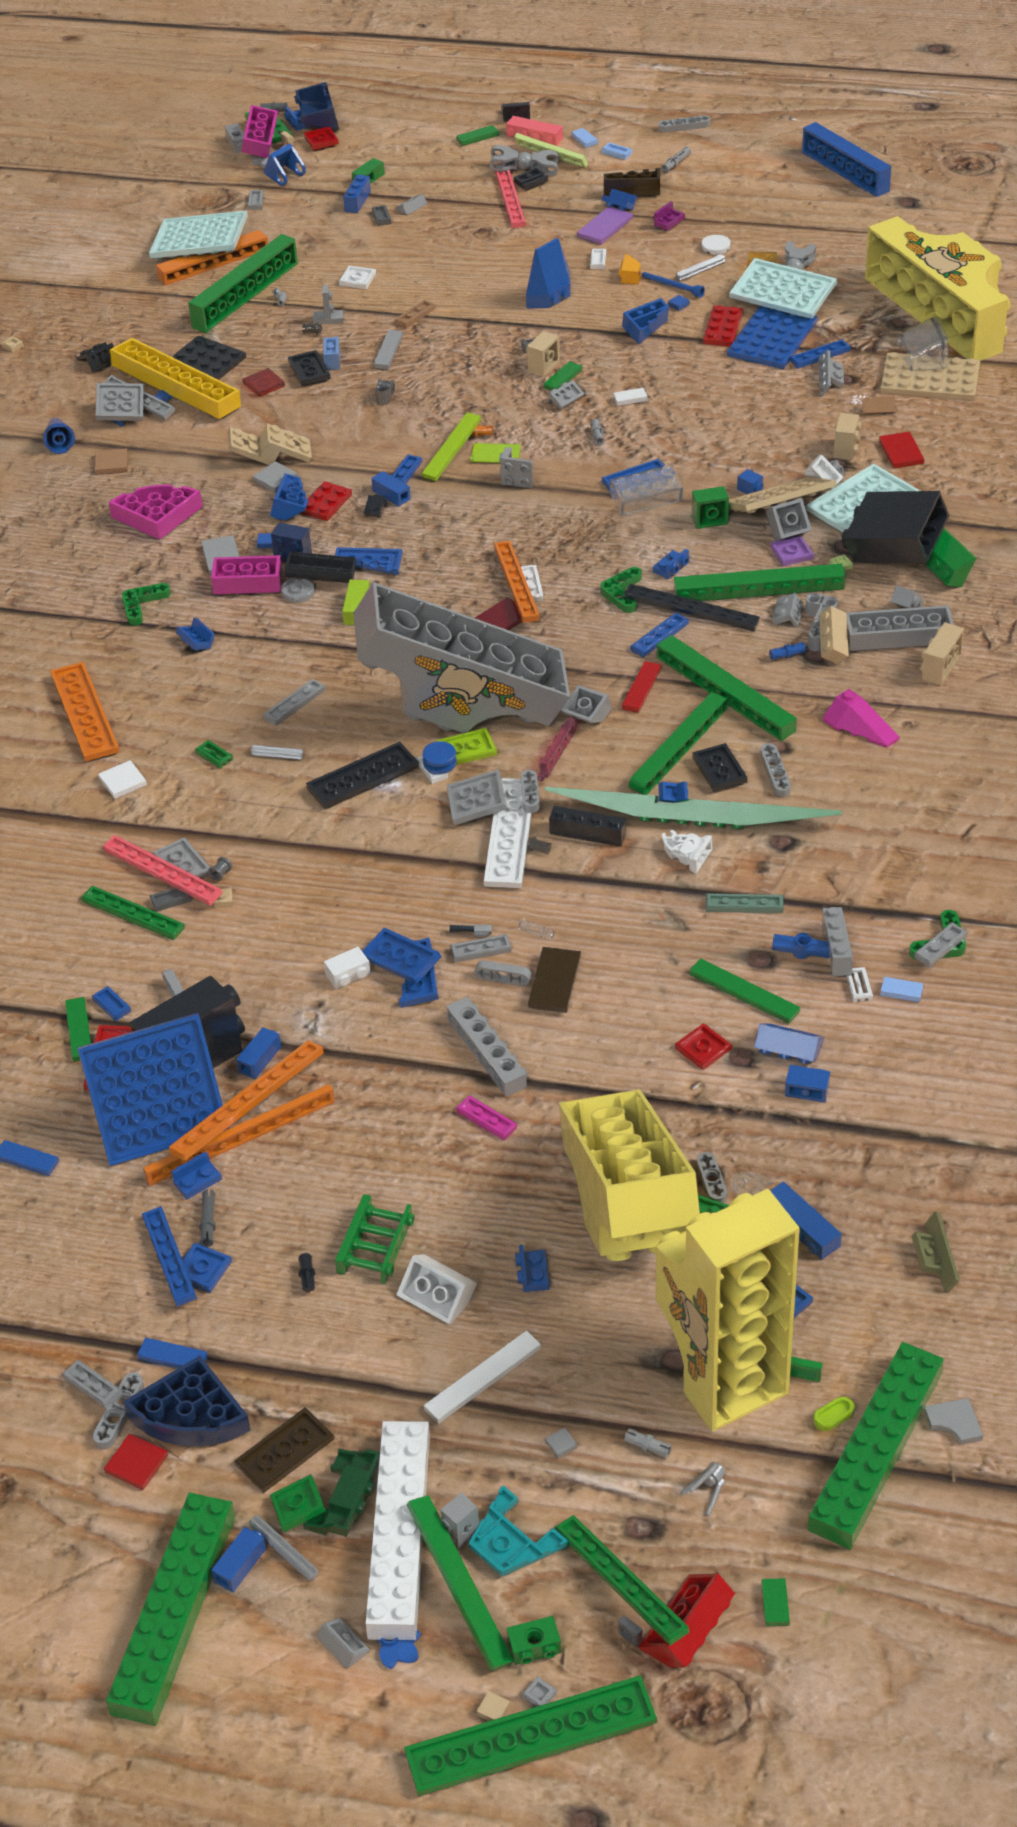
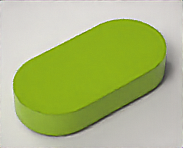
[813,1397,855,1431]

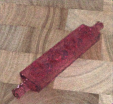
[537,717,581,782]

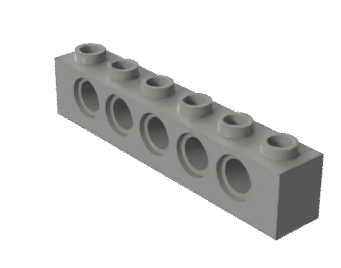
[446,997,528,1097]

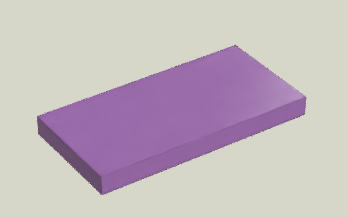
[577,206,633,245]

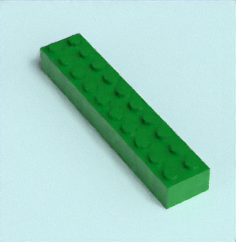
[188,234,298,333]
[808,1341,944,1550]
[106,1492,236,1726]

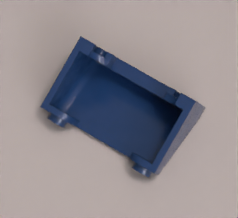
[294,82,339,131]

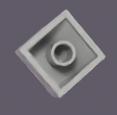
[560,685,612,723]

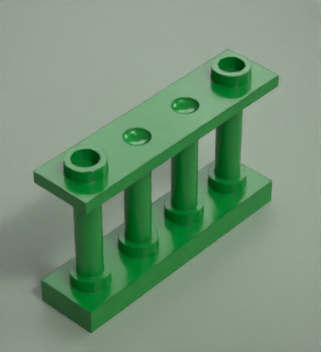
[335,1194,415,1284]

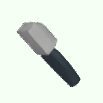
[449,925,492,937]

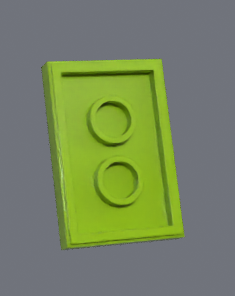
[435,728,497,765]

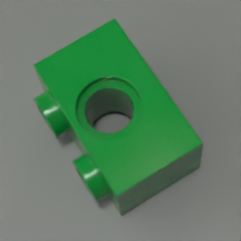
[506,1616,562,1665]

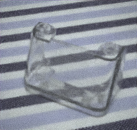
[897,317,948,371]

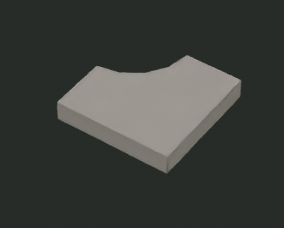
[924,1398,983,1445]

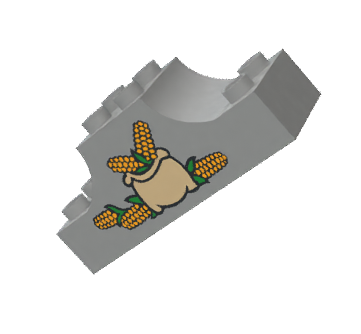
[353,582,570,733]

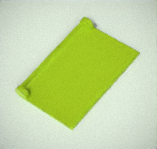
[470,443,521,463]

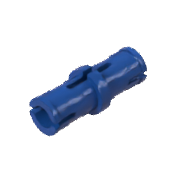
[769,642,806,661]

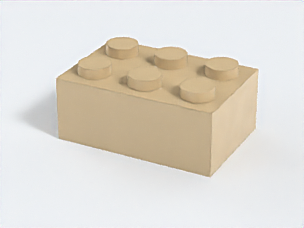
[920,622,964,686]

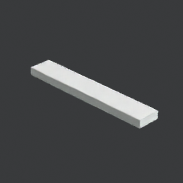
[424,1331,541,1424]

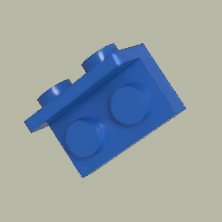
[284,107,309,131]
[653,549,690,579]
[171,1152,222,1200]
[515,1245,549,1292]

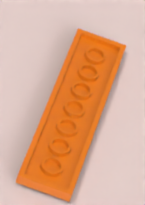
[50,661,120,762]

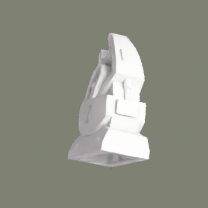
[662,830,712,874]

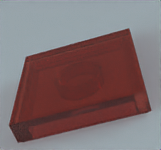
[243,368,285,397]

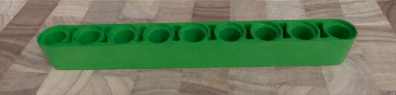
[628,692,729,795]

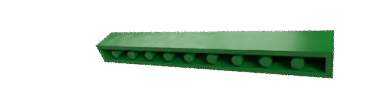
[674,563,845,601]
[657,635,797,741]

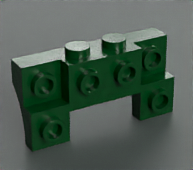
[304,1448,380,1537]

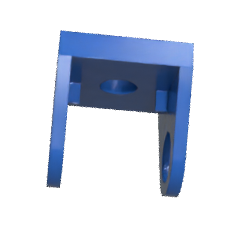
[264,143,306,186]

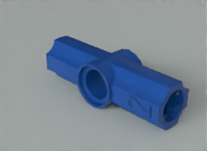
[772,933,829,959]

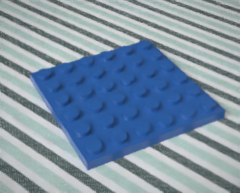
[77,1013,229,1166]

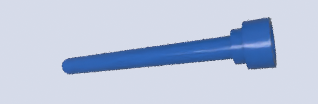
[642,272,705,298]

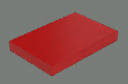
[879,431,924,468]

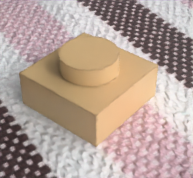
[281,131,294,146]
[213,888,233,908]

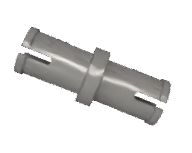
[590,419,605,446]
[624,1428,672,1459]

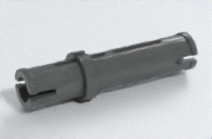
[199,1189,216,1247]

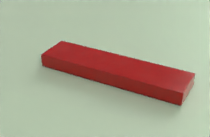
[622,661,661,713]

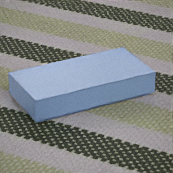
[571,128,598,148]
[602,142,632,160]
[880,977,923,1002]

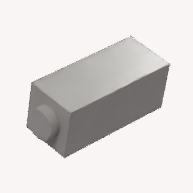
[224,123,244,154]

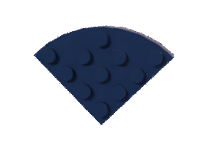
[123,1355,251,1446]

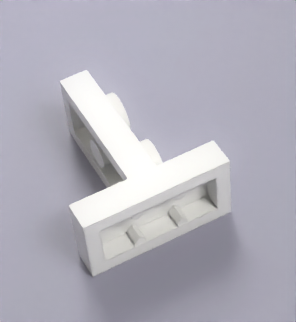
[804,454,843,489]

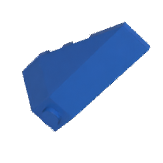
[270,473,308,520]

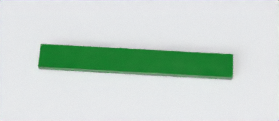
[407,1495,514,1672]
[555,1515,689,1646]

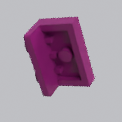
[653,201,685,231]

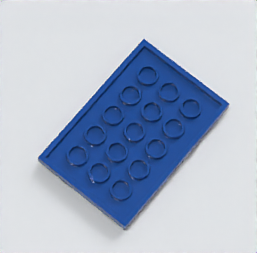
[727,306,818,369]

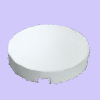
[702,235,731,255]

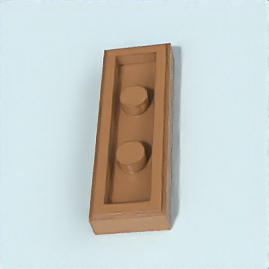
[395,300,435,329]

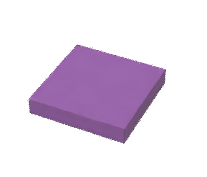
[770,535,814,567]

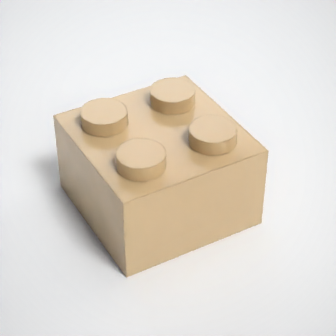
[526,331,560,377]
[834,413,862,460]

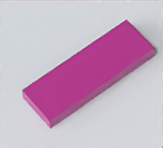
[456,1095,517,1141]

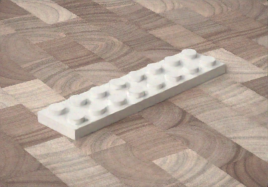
[484,778,534,888]

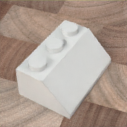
[396,1254,477,1324]

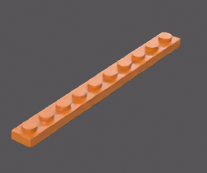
[169,1040,324,1161]
[143,1084,335,1186]

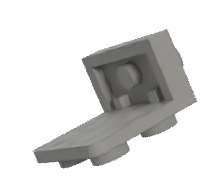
[499,447,533,488]

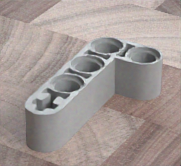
[805,593,838,651]

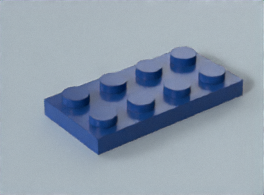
[362,927,441,984]

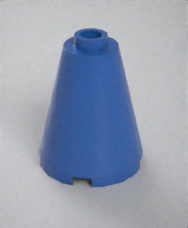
[43,418,75,454]

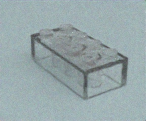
[610,464,683,516]

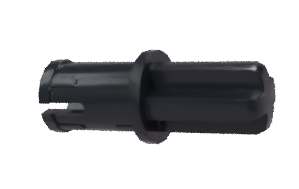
[298,1253,316,1293]

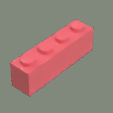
[506,116,563,146]

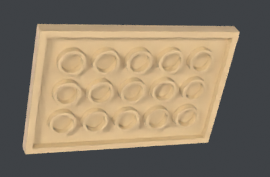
[881,352,980,401]
[729,477,837,513]

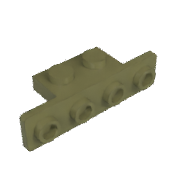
[911,1211,959,1292]

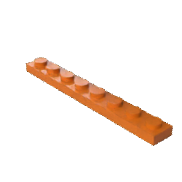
[494,541,540,623]

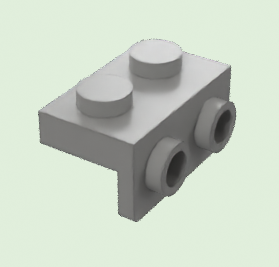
[772,593,803,627]

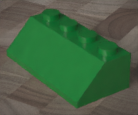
[924,528,977,587]

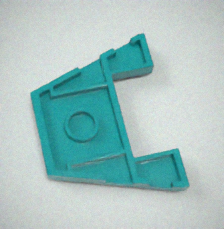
[469,1485,568,1577]

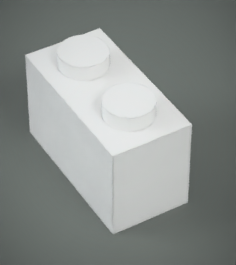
[324,947,370,989]

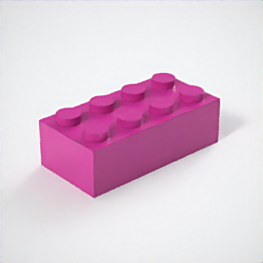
[241,105,278,158]
[211,555,282,595]

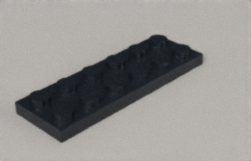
[306,742,419,809]

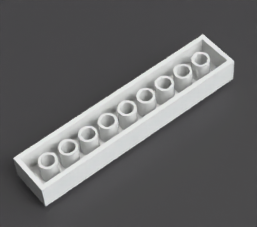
[366,1421,430,1640]

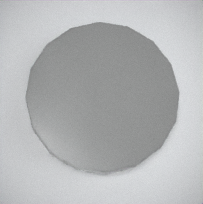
[281,578,315,603]

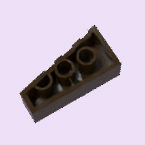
[604,168,660,197]

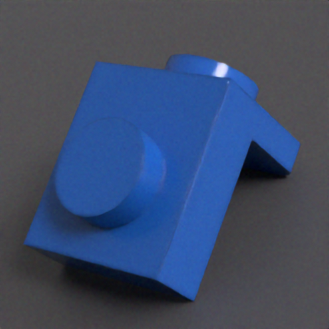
[658,781,688,803]

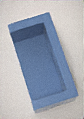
[323,337,340,370]

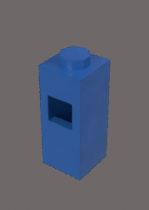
[371,471,411,507]
[236,1027,281,1079]
[211,1527,266,1593]

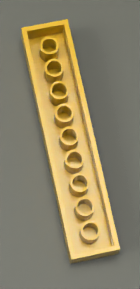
[110,338,241,419]

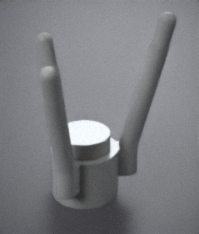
[681,1462,726,1516]

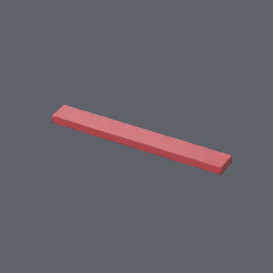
[495,170,526,228]
[102,835,222,906]

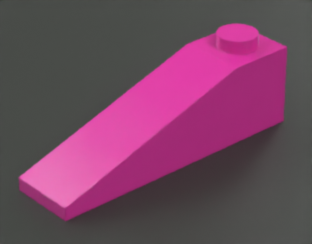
[823,689,900,748]

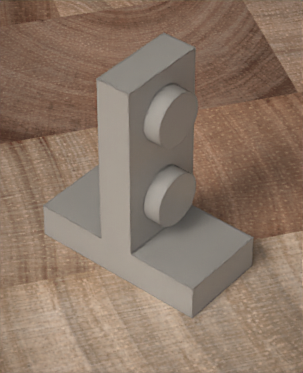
[313,285,343,325]

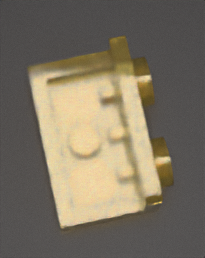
[747,251,777,268]

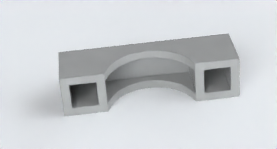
[822,907,853,976]

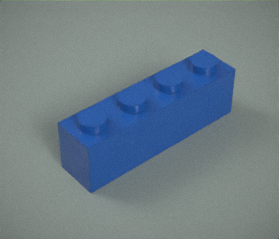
[770,1181,842,1260]

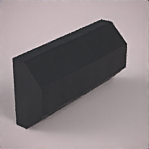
[285,551,356,583]

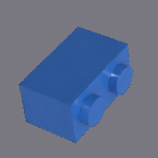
[785,1065,830,1103]

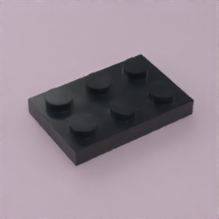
[288,350,331,386]
[692,743,747,792]

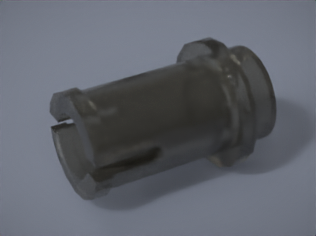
[302,323,322,335]
[527,836,552,854]

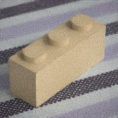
[819,606,849,664]

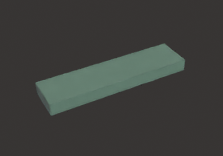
[706,894,783,913]

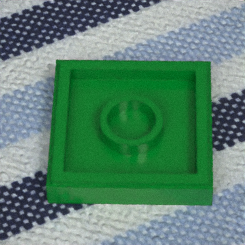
[270,1474,326,1532]

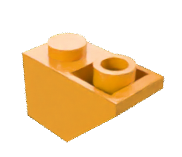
[619,254,641,284]

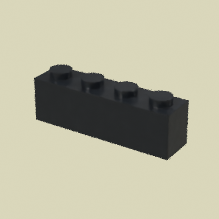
[549,806,626,847]

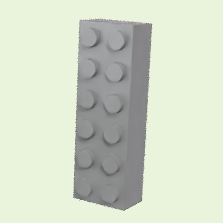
[846,605,954,651]

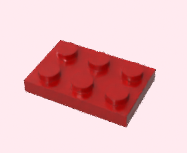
[301,481,352,521]

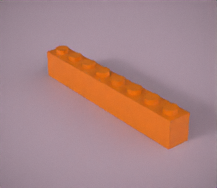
[156,230,268,285]

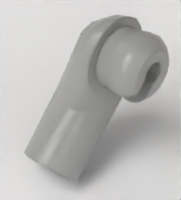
[272,288,287,306]

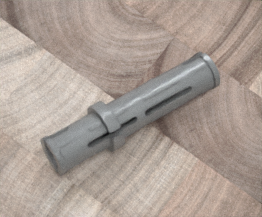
[661,147,691,173]

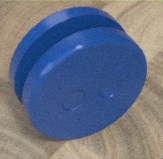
[422,741,457,774]

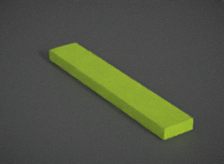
[422,412,481,481]

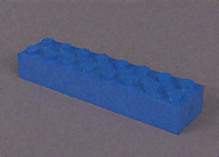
[802,122,891,197]

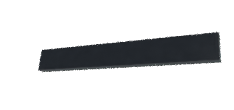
[624,583,760,632]

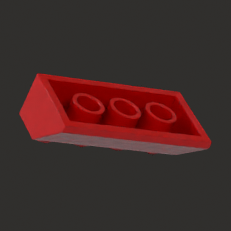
[638,1573,735,1668]

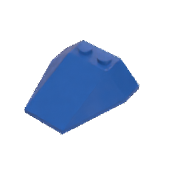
[526,238,571,309]

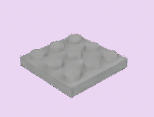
[96,383,144,421]
[447,769,507,825]

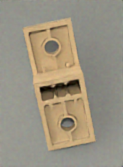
[227,423,312,465]

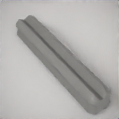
[251,745,304,760]

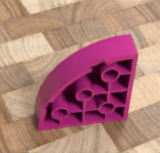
[109,484,203,540]

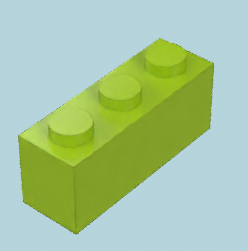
[342,580,370,625]

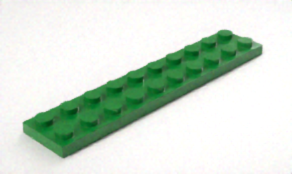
[404,1675,657,1797]

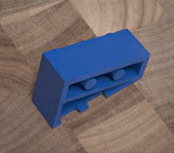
[622,298,669,344]

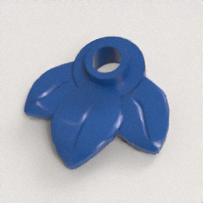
[378,1630,421,1669]

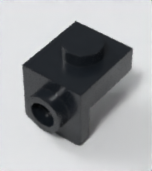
[364,494,387,518]

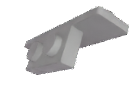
[818,349,844,396]

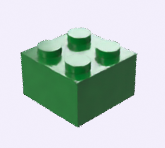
[692,486,729,529]

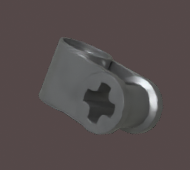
[376,379,395,405]

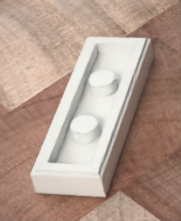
[521,565,543,602]

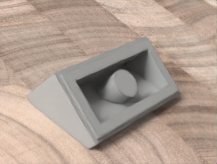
[395,194,427,215]
[318,1618,370,1668]

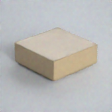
[2,336,24,353]
[477,1691,510,1721]

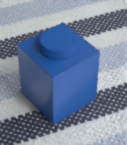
[737,469,763,494]

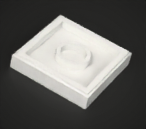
[339,266,376,289]
[98,760,147,799]

